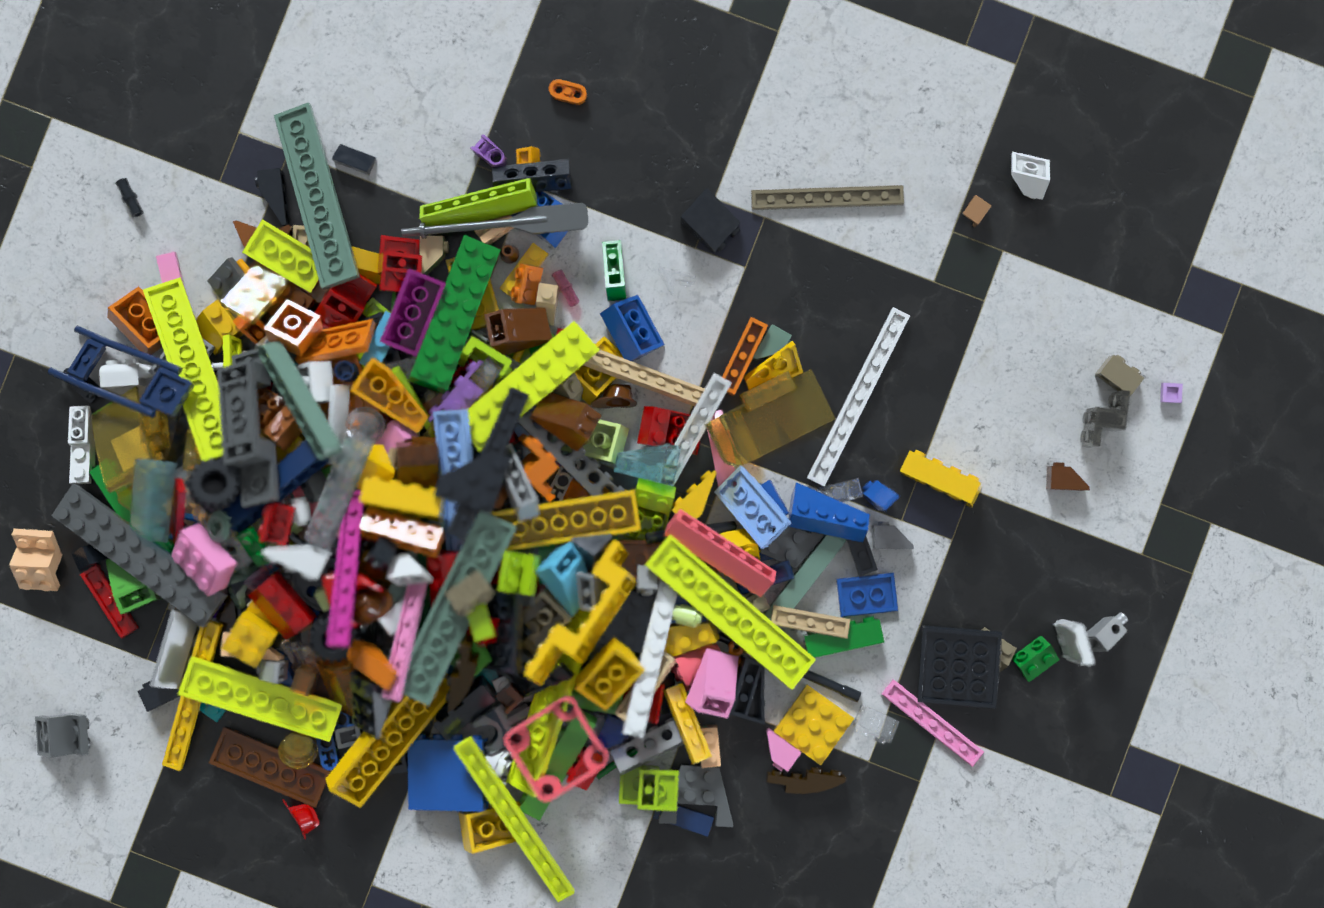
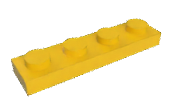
[664,683,712,764]

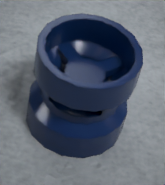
[335,361,359,382]

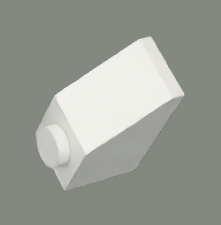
[387,553,433,586]

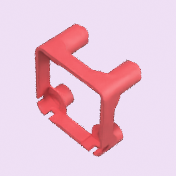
[504,695,609,802]

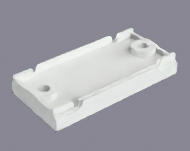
[1052,619,1094,665]

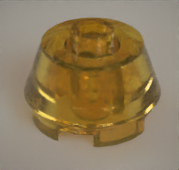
[278,731,318,769]

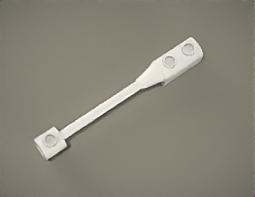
[99,351,247,389]

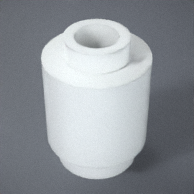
[289,496,312,526]

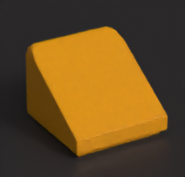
[516,146,540,164]

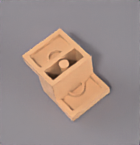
[9,529,62,591]

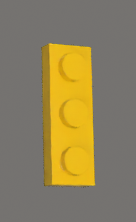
[499,243,549,298]

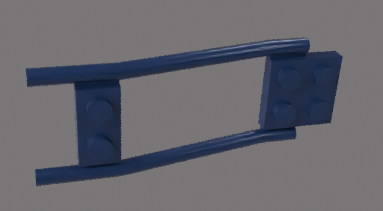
[48,325,195,418]

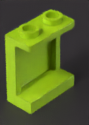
[457,336,512,386]

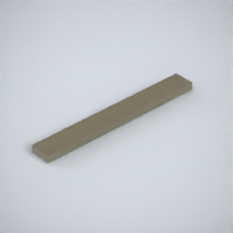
[751,185,904,210]

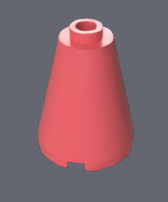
[670,643,721,692]

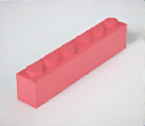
[664,509,776,597]

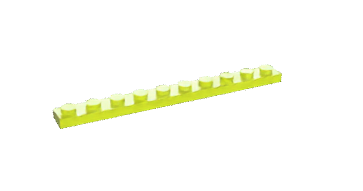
[454,736,575,902]

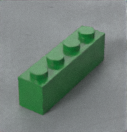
[803,616,885,658]

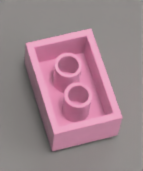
[171,523,237,596]

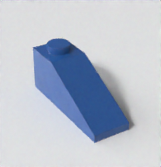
[861,480,899,510]

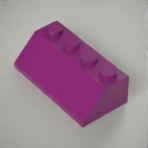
[380,269,446,356]

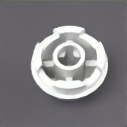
[486,748,513,785]

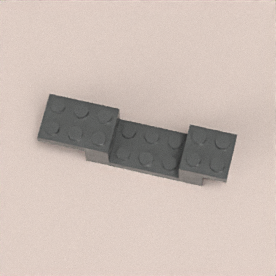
[217,348,279,508]

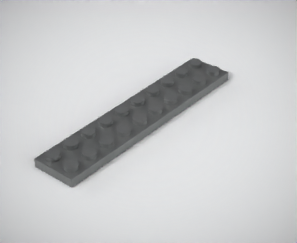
[51,484,227,628]

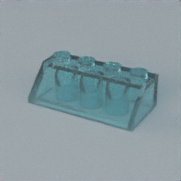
[130,459,177,543]

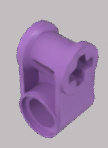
[470,134,507,167]

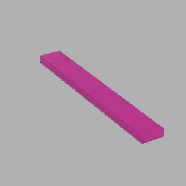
[327,490,364,647]

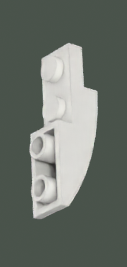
[68,406,95,484]

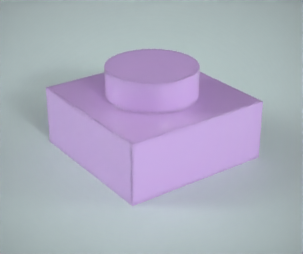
[1160,383,1183,403]

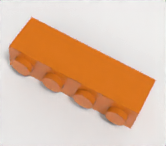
[722,317,768,396]

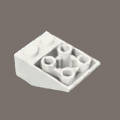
[261,545,332,580]

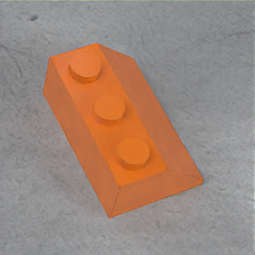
[107,286,162,355]

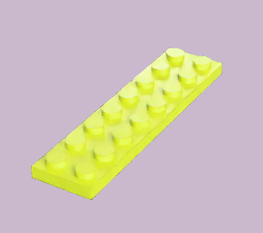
[468,321,600,452]
[178,656,343,742]

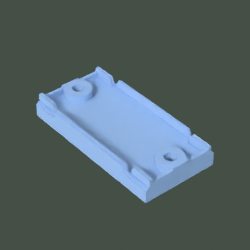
[714,465,791,549]

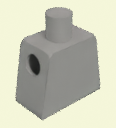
[1086,612,1128,652]

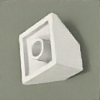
[1011,152,1050,200]

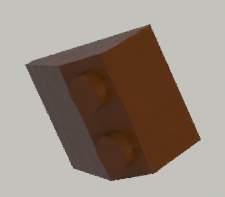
[530,393,602,452]
[396,440,438,490]

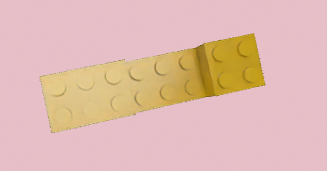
[524,540,637,686]

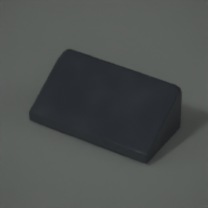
[332,144,376,175]

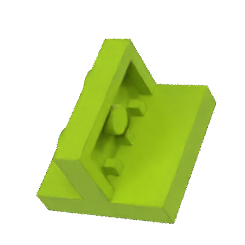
[498,551,540,596]

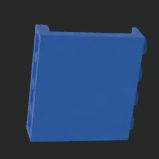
[408,734,489,812]

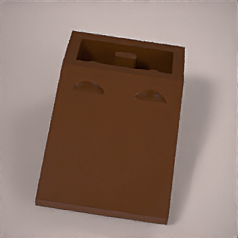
[485,308,552,356]

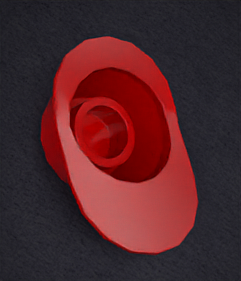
[283,799,319,840]

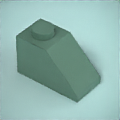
[752,324,792,361]

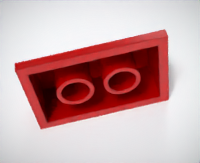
[427,549,460,609]
[248,571,317,640]

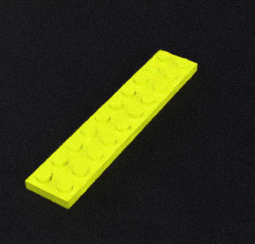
[143,277,223,462]
[645,535,816,690]
[506,609,590,797]

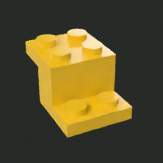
[221,601,279,668]

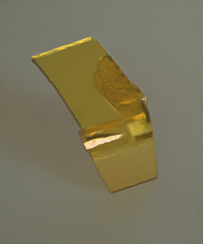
[705,369,836,467]
[92,386,188,521]

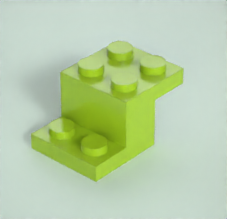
[619,765,679,811]

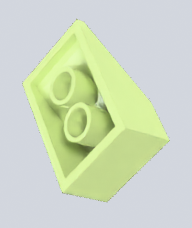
[561,420,629,465]

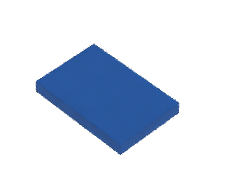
[836,573,898,617]

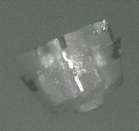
[345,407,385,444]

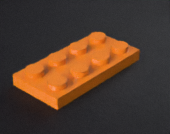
[295,319,376,365]

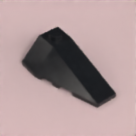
[163,405,195,472]

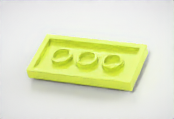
[242,219,319,293]

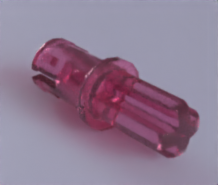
[552,269,580,307]

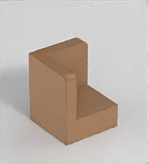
[963,195,991,227]

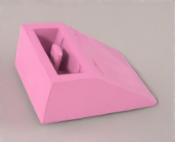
[685,648,738,718]

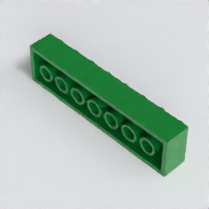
[408,235,500,394]

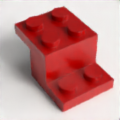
[378,235,422,293]
[314,274,377,329]

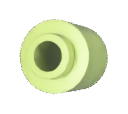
[672,604,703,628]

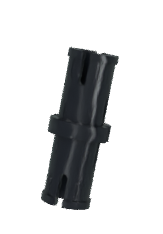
[115,178,144,218]

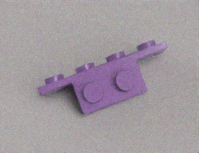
[427,360,484,422]

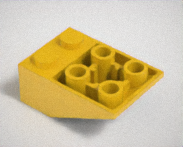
[672,470,716,519]

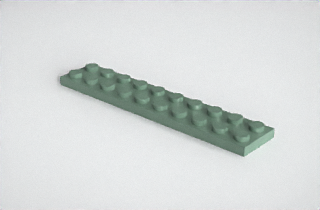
[274,102,360,290]
[402,511,517,706]

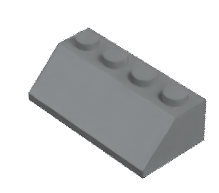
[150,609,200,689]

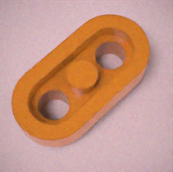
[549,79,587,105]

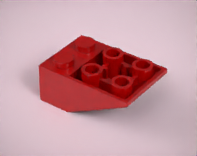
[637,406,700,455]

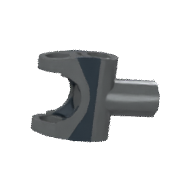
[471,701,530,753]

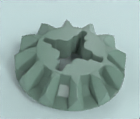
[207,511,232,543]

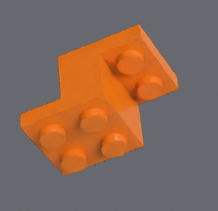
[518,434,559,502]

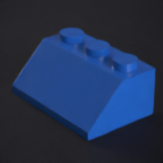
[600,295,665,362]

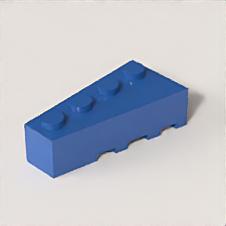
[788,482,870,542]

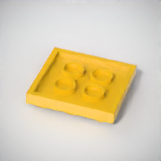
[774,684,854,765]

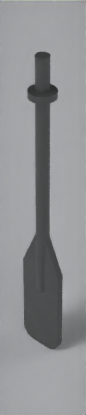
[401,203,589,239]

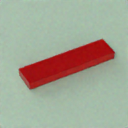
[171,478,187,546]
[80,564,139,639]

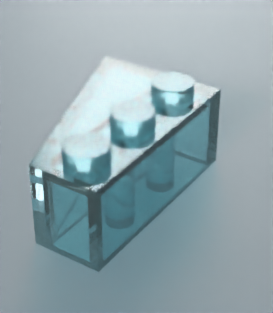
[614,444,681,484]

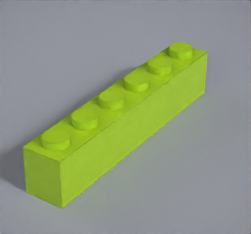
[420,178,537,235]

